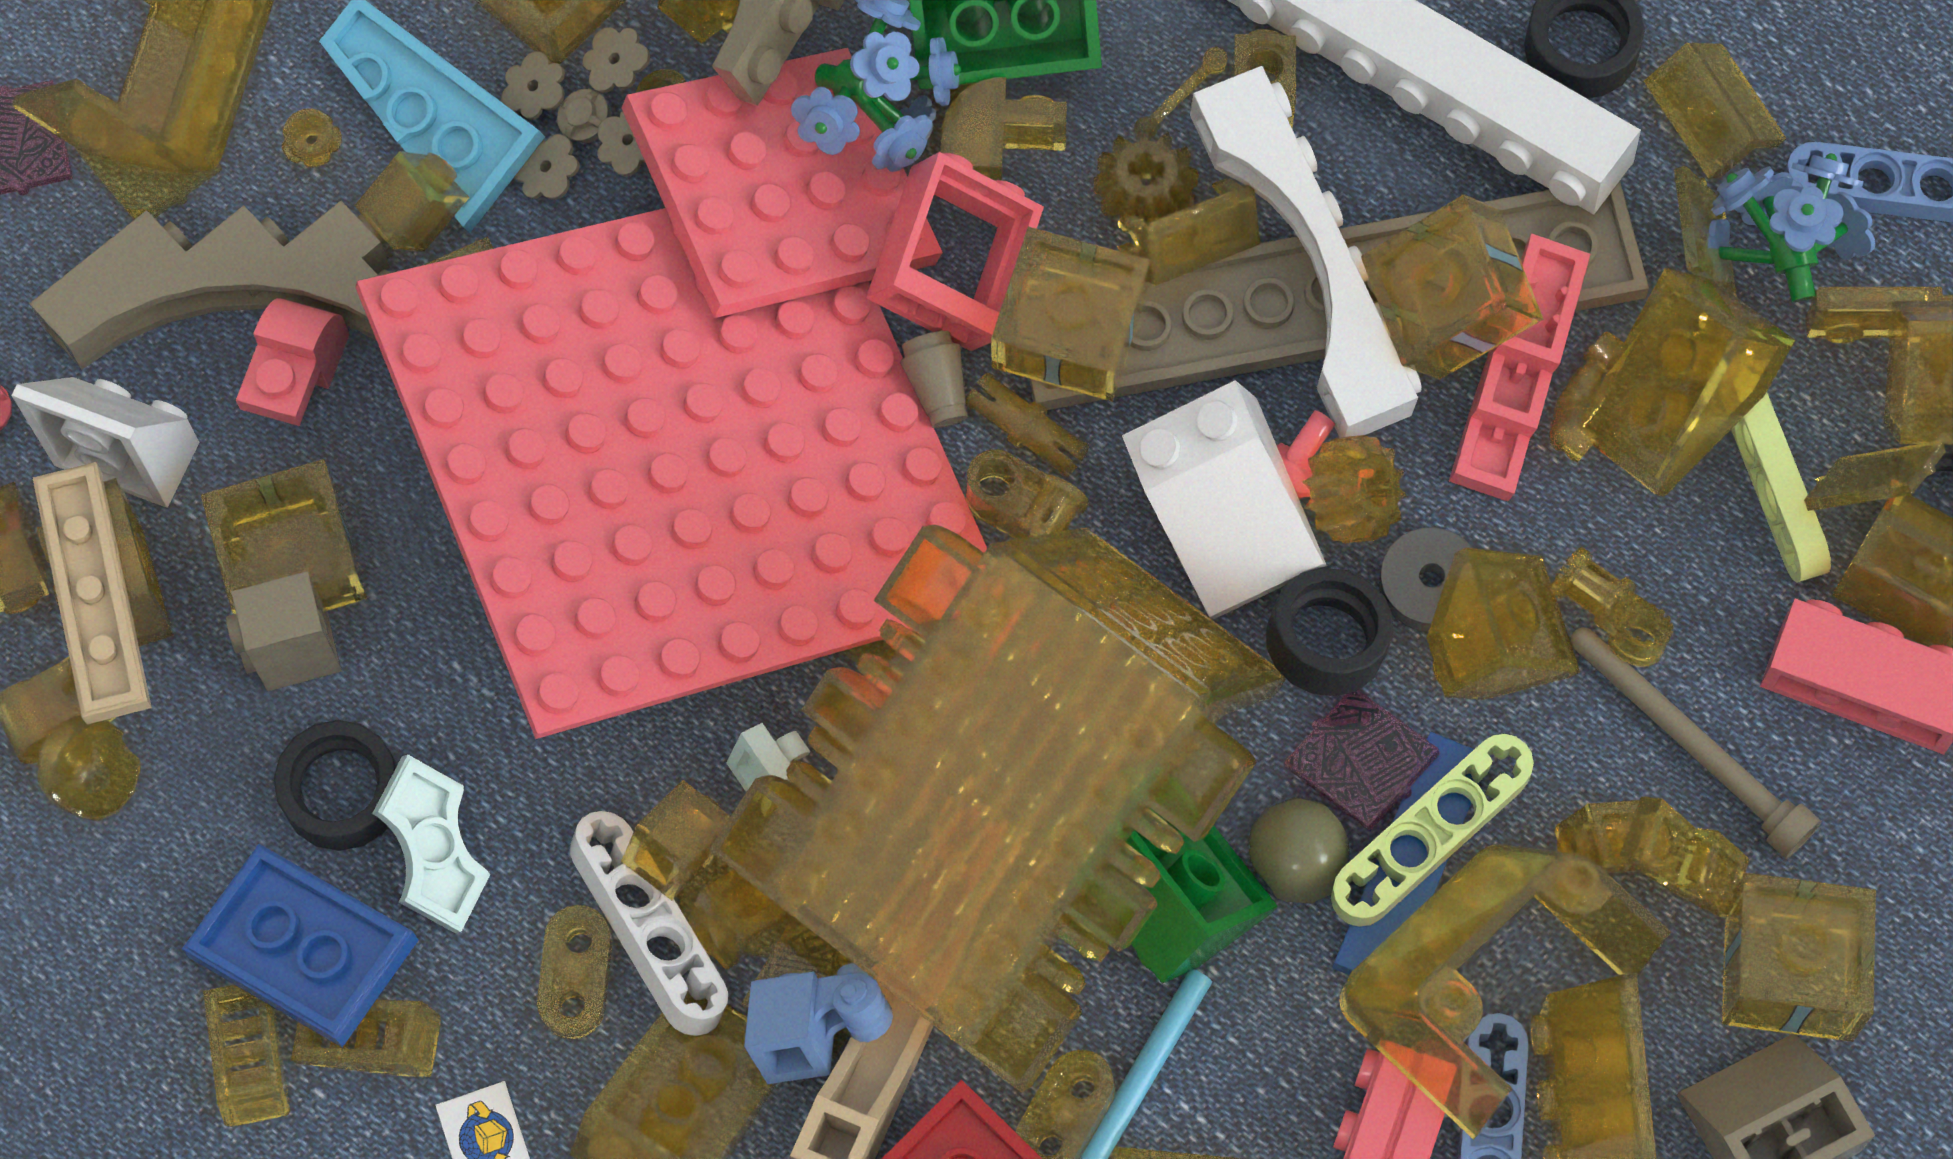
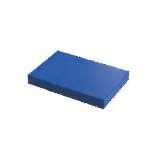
[182,844,418,1048]

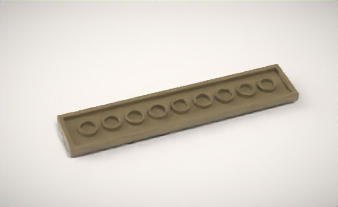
[1013,181,1649,412]

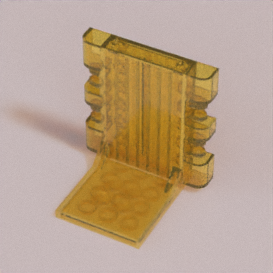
[709,525,1286,1093]

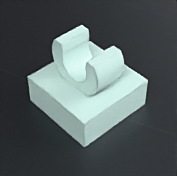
[726,723,810,814]

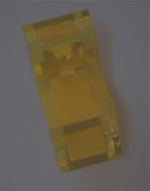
[941,77,1067,181]

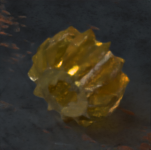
[1093,127,1199,237]
[1302,435,1408,544]

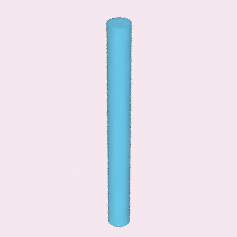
[1077,969,1212,1159]

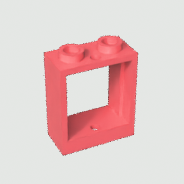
[866,152,1044,351]

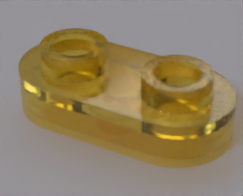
[537,905,613,1039]
[1015,1050,1116,1159]

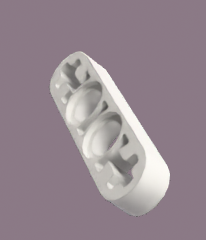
[570,811,728,1036]

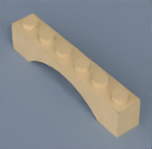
[790,796,1014,1159]

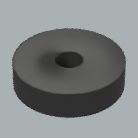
[1379,527,1483,632]

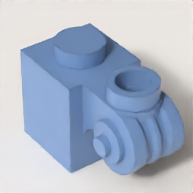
[744,963,893,1084]

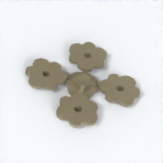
[501,27,650,200]

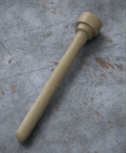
[1571,627,1822,859]

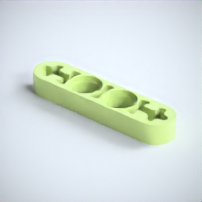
[1711,350,1831,583]
[1331,734,1534,927]

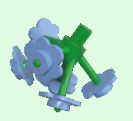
[791,0,961,172]
[1696,153,1875,302]

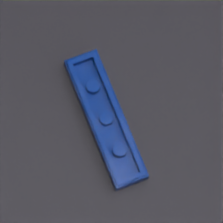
[1333,732,1491,994]

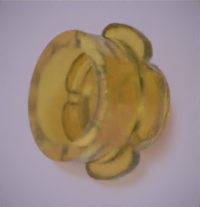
[281,108,342,168]

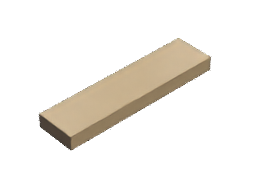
[33,462,152,724]

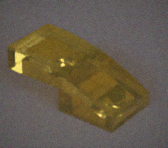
[1620,796,1750,918]

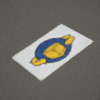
[435,1081,530,1159]

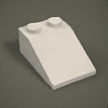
[11,377,199,508]
[1122,380,1327,619]

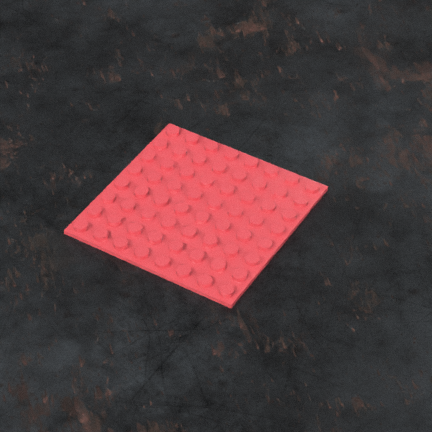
[355,208,1010,739]

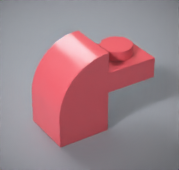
[236,298,349,426]

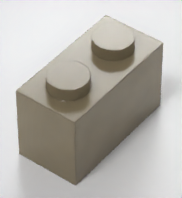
[226,571,342,691]

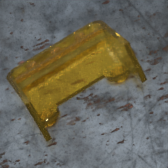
[12,0,274,175]
[1339,844,1671,1140]

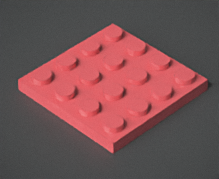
[622,48,943,318]

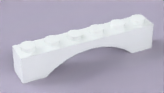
[1190,66,1421,444]

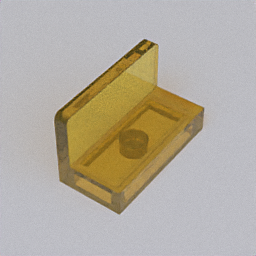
[1643,43,1786,178]

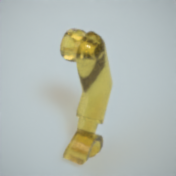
[1549,332,1628,462]

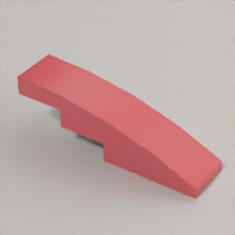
[1449,234,1591,502]

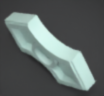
[372,755,490,933]

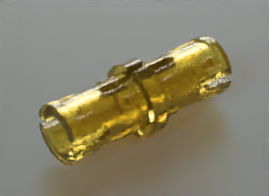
[966,372,1089,477]

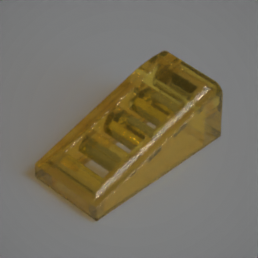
[203,985,290,1127]
[291,999,441,1077]

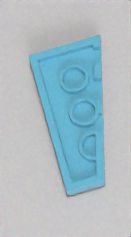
[319,0,545,233]

